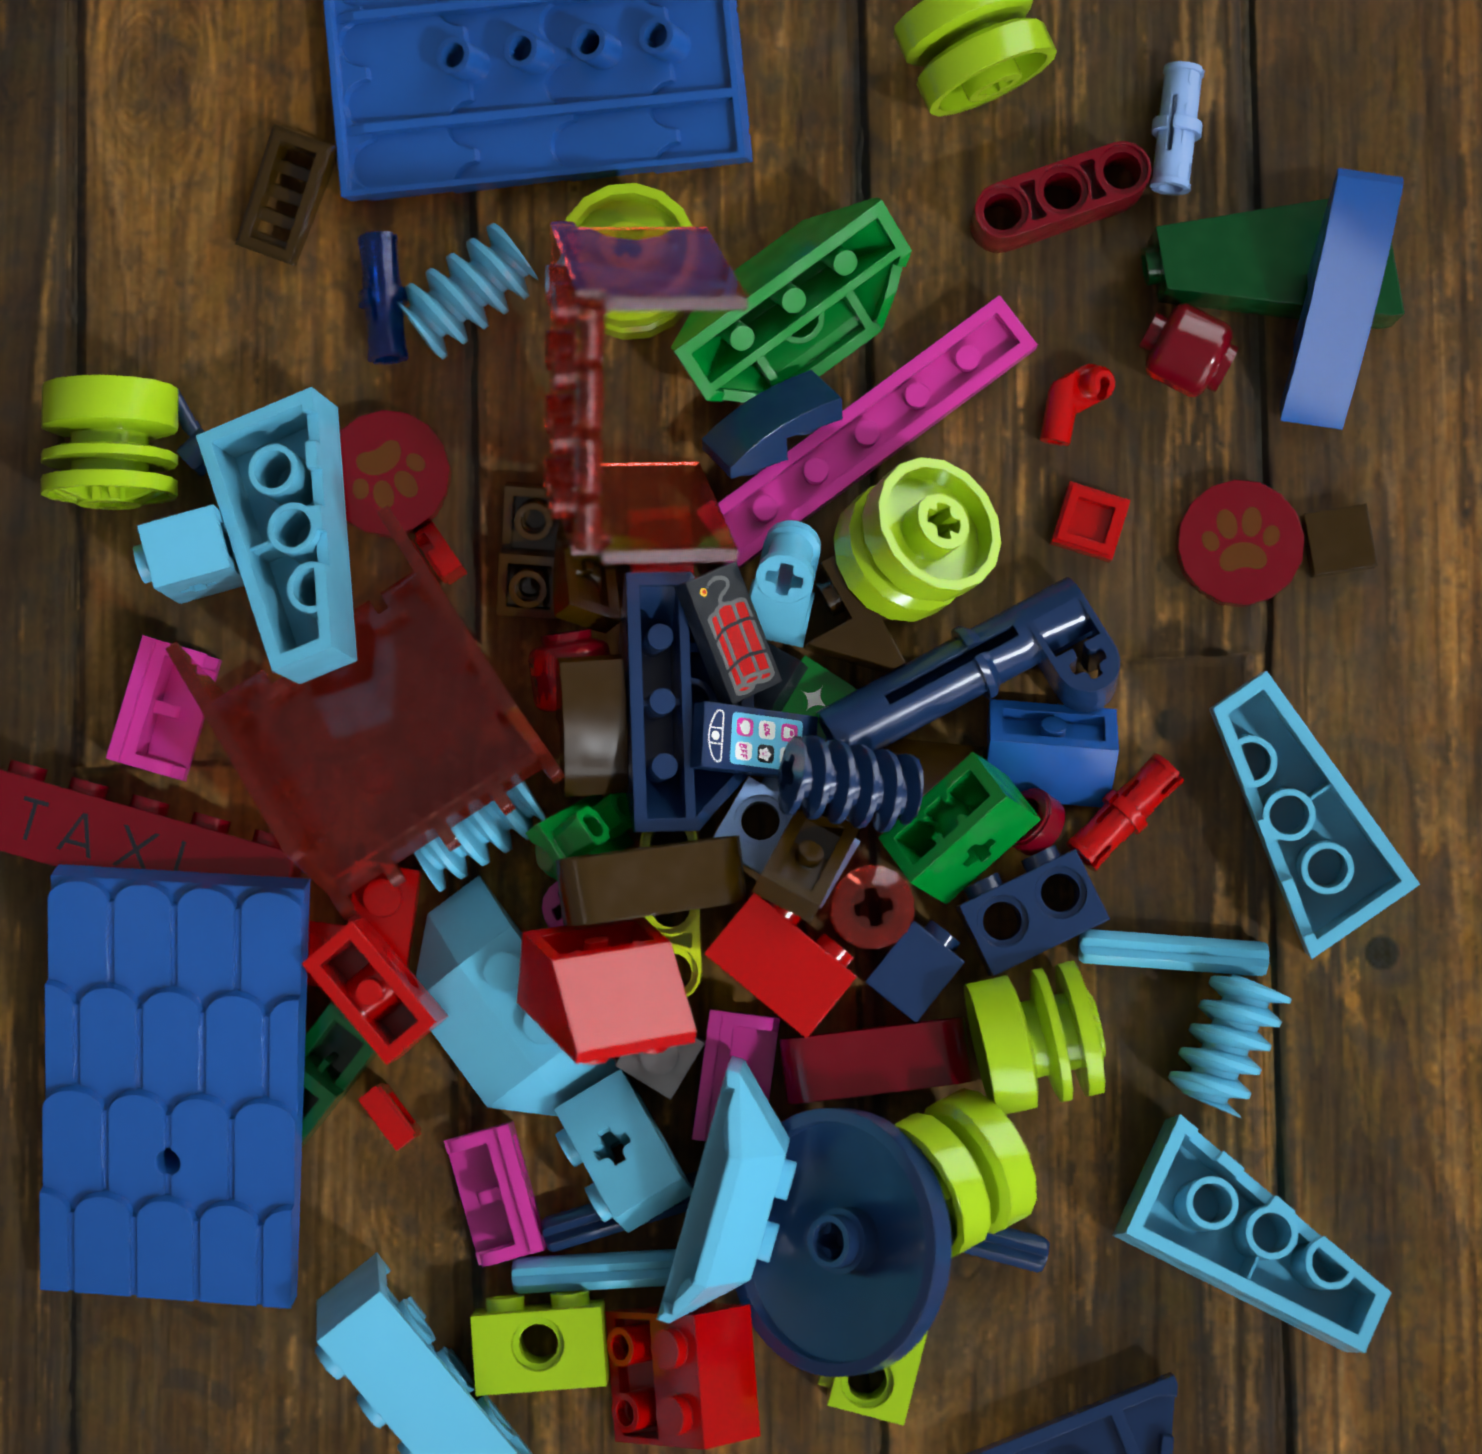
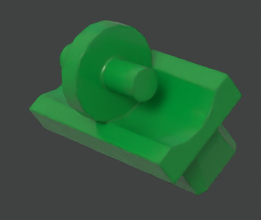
[525,793,634,881]

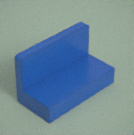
[986,699,1119,807]

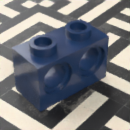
[955,845,1110,976]

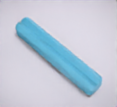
[1078,929,1270,976]
[511,1249,676,1294]

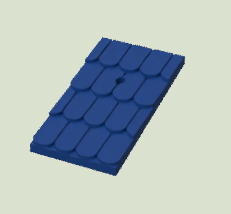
[323,0,753,201]
[39,864,310,1309]

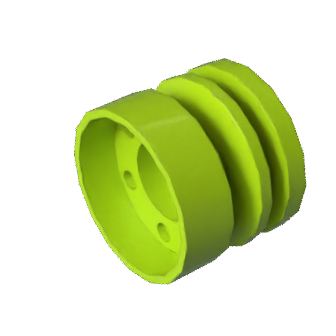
[40,375,178,510]
[964,961,1106,1115]

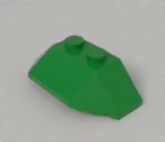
[670,197,912,403]

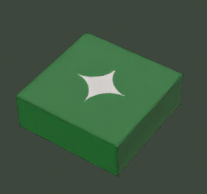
[781,655,857,740]

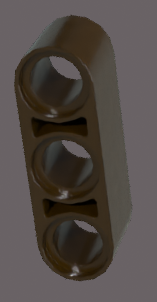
[555,835,747,926]

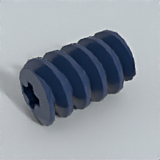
[778,735,924,833]

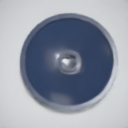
[735,1108,952,1377]

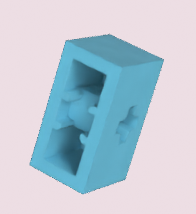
[133,504,244,604]
[554,1069,693,1233]

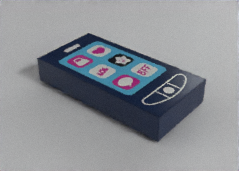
[690,701,818,779]

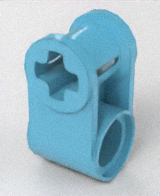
[749,520,821,648]

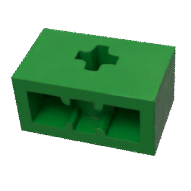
[878,752,1041,904]

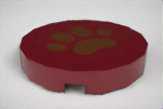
[340,410,452,538]
[1175,480,1304,607]

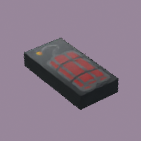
[674,561,782,705]

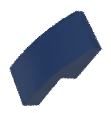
[702,370,843,479]

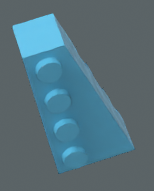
[196,387,357,684]
[1209,671,1420,959]
[1112,1114,1391,1353]
[315,1253,533,1454]

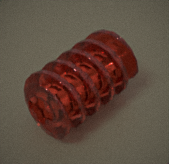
[829,866,914,949]

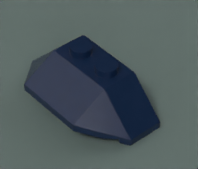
[618,572,754,833]

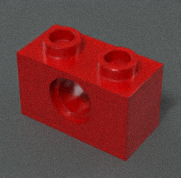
[302,917,449,1065]

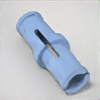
[1150,61,1204,195]

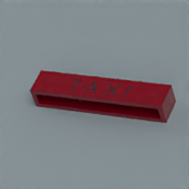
[0,759,306,878]

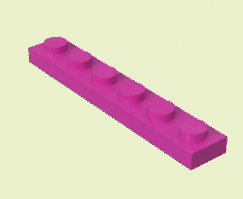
[695,295,1038,569]

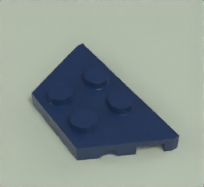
[966,1372,1178,1454]

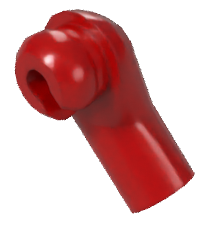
[1039,364,1116,446]

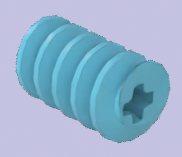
[397,223,538,359]
[407,761,547,892]
[1168,974,1292,1118]

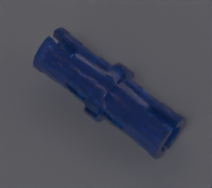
[357,231,409,365]

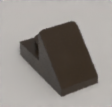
[806,555,906,673]
[752,805,859,923]

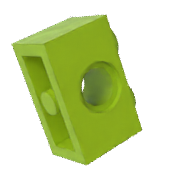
[470,1290,610,1396]

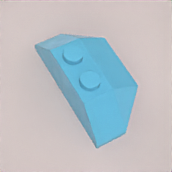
[416,876,631,1116]
[657,1056,797,1323]

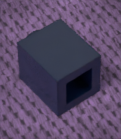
[863,919,964,1023]

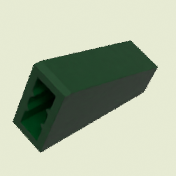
[1141,198,1405,329]

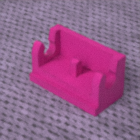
[106,635,222,782]
[692,1009,780,1141]
[444,1120,546,1267]

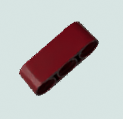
[970,141,1152,253]
[779,1017,972,1104]

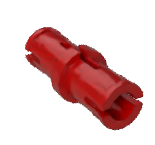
[1066,753,1184,872]

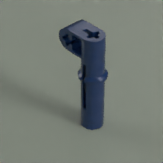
[816,577,1120,751]

